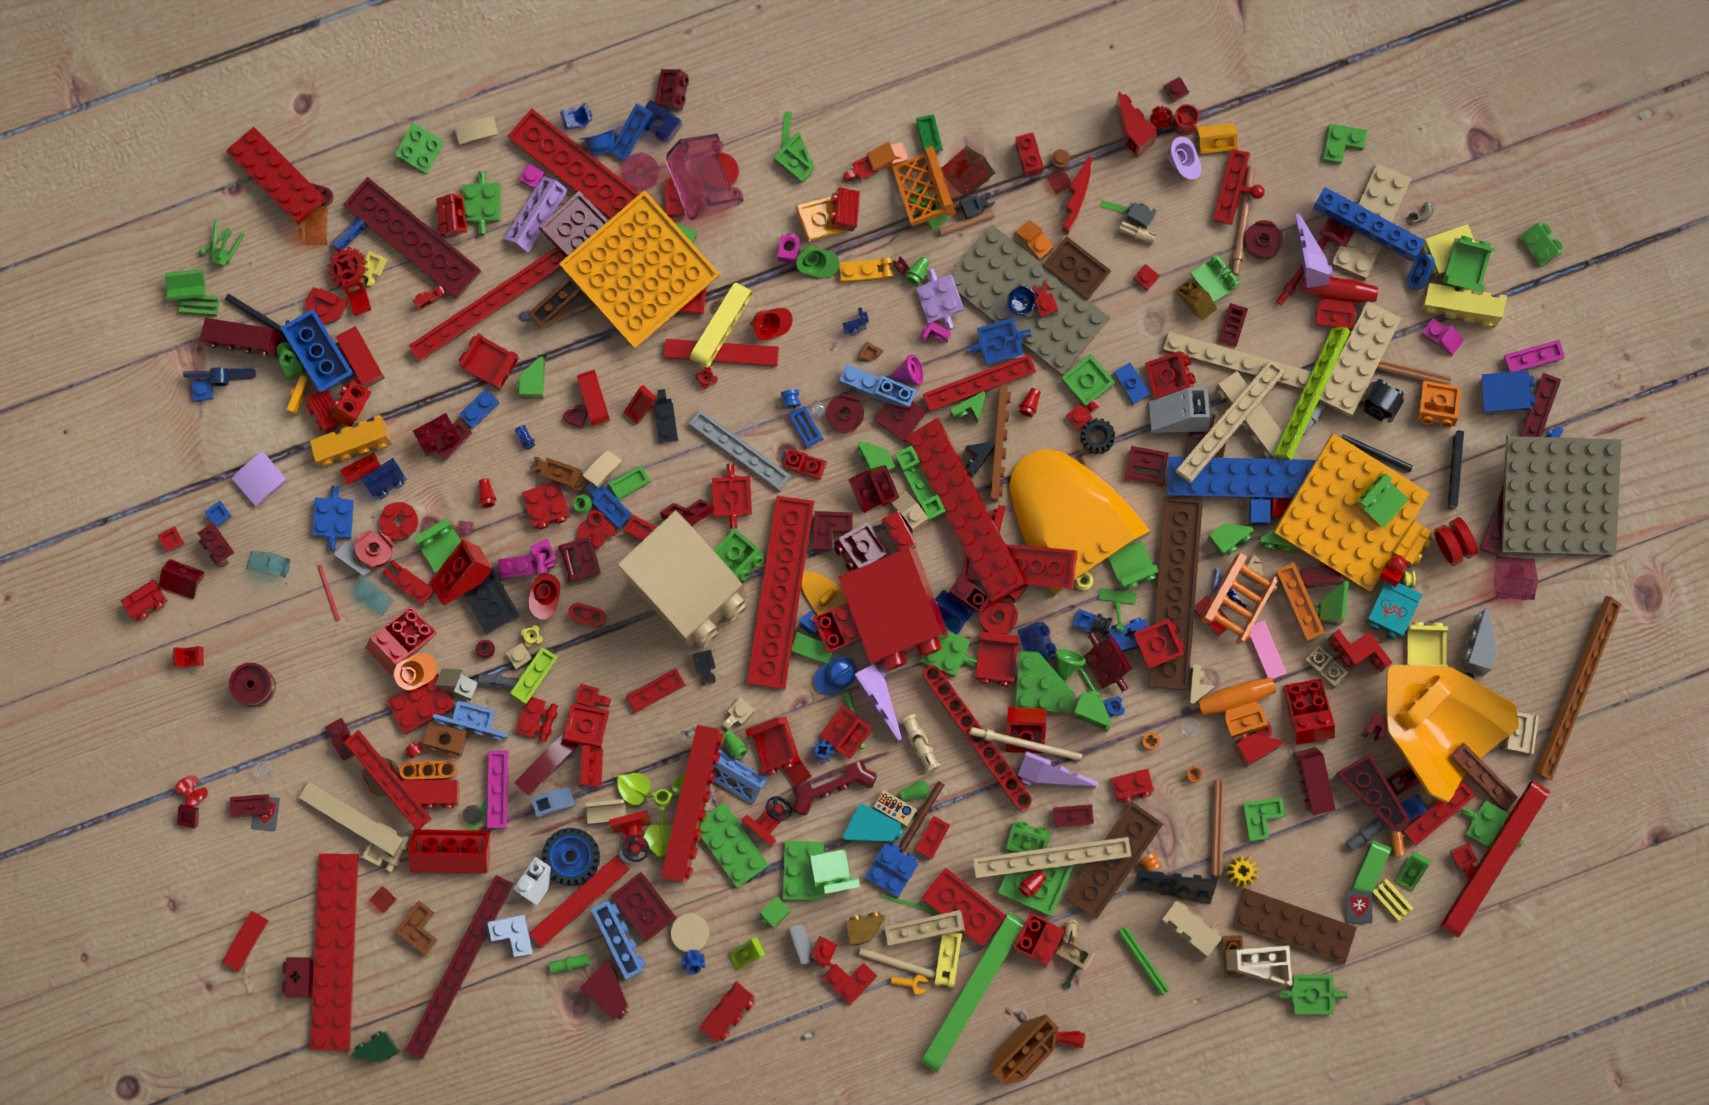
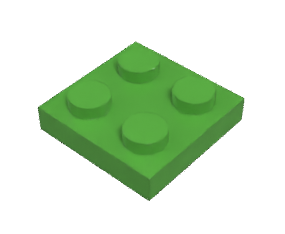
[1061,354,1115,407]

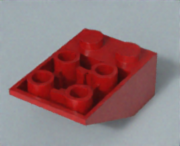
[1115,91,1157,158]
[365,606,437,675]
[1284,678,1335,745]

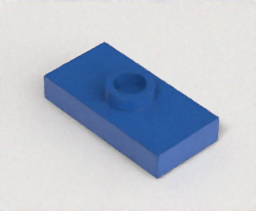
[1114,362,1150,405]

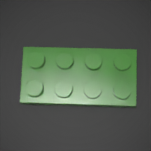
[700,802,769,888]

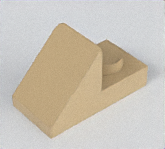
[1189,664,1215,706]
[1056,939,1096,970]

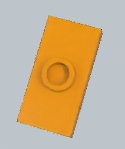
[287,375,311,416]

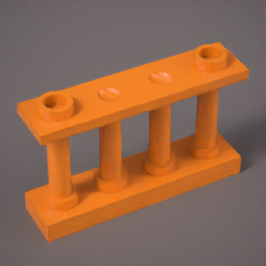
[1199,553,1279,645]

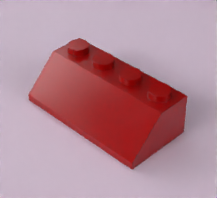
[408,829,491,874]

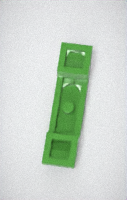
[895,446,946,520]

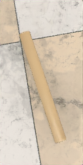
[859,948,936,979]

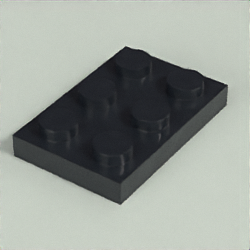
[464,566,520,635]

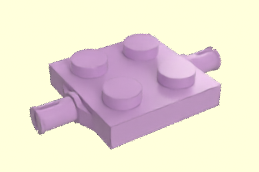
[916,268,964,330]

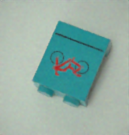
[1366,582,1423,639]

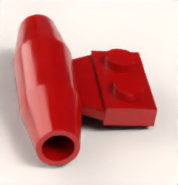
[1300,277,1378,330]

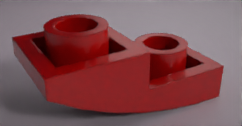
[782,448,827,480]

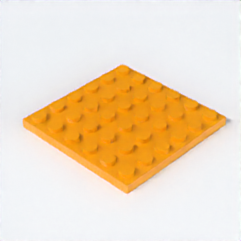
[559,190,720,349]
[1273,433,1430,592]

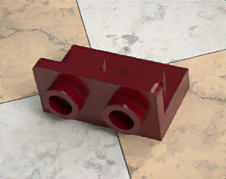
[654,69,689,111]

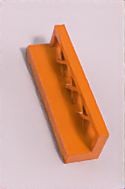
[1276,562,1325,642]

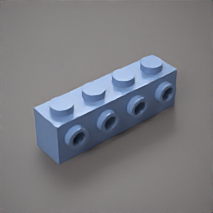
[591,900,646,981]

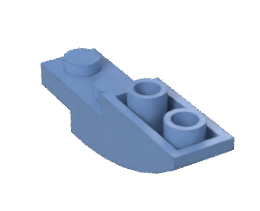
[839,364,917,408]

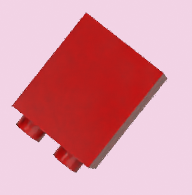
[838,548,949,671]

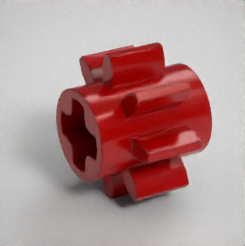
[1150,105,1173,129]

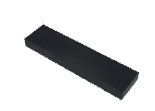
[1447,430,1464,509]

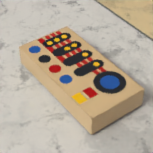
[874,790,917,826]

